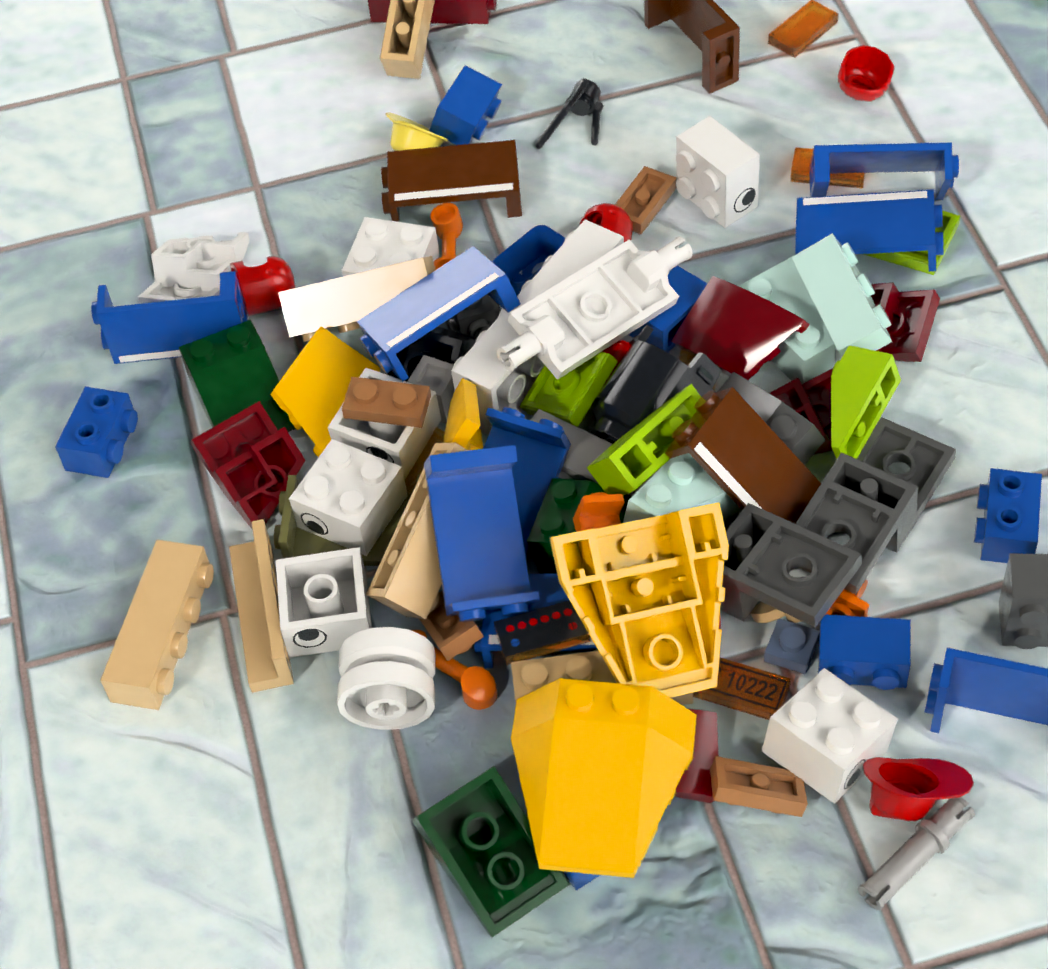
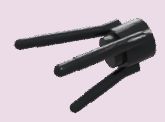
[536,78,604,149]

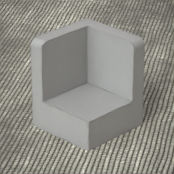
[407,355,455,423]

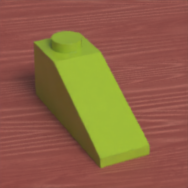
[831,345,901,459]
[586,384,701,495]

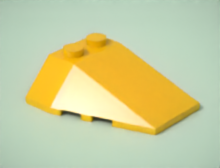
[550,502,729,698]
[511,678,696,878]

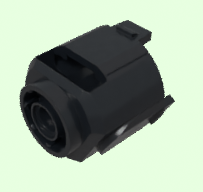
[592,325,722,444]

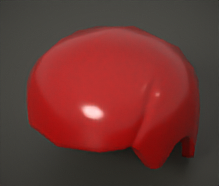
[838,45,894,102]

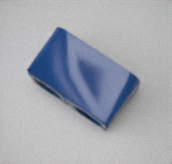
[492,225,565,296]

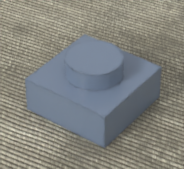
[764,619,819,675]

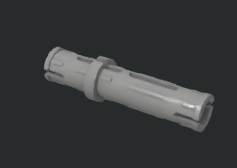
[858,797,975,910]

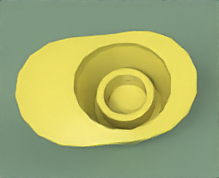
[385,112,448,151]

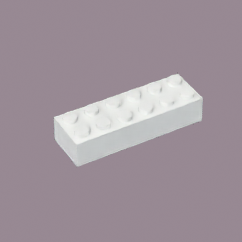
[451,220,624,435]

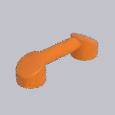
[430,203,463,270]
[411,629,497,710]

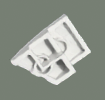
[138,232,249,304]

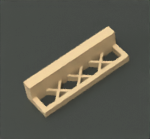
[229,519,294,693]

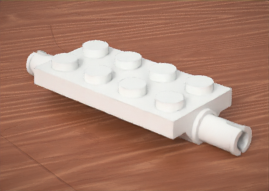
[497,236,693,380]

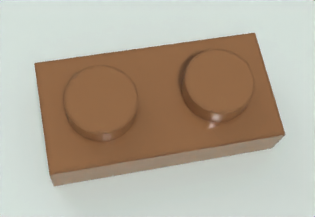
[615,166,677,235]
[342,377,431,428]
[419,590,484,661]
[710,756,808,817]

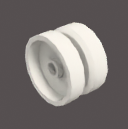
[337,627,436,730]

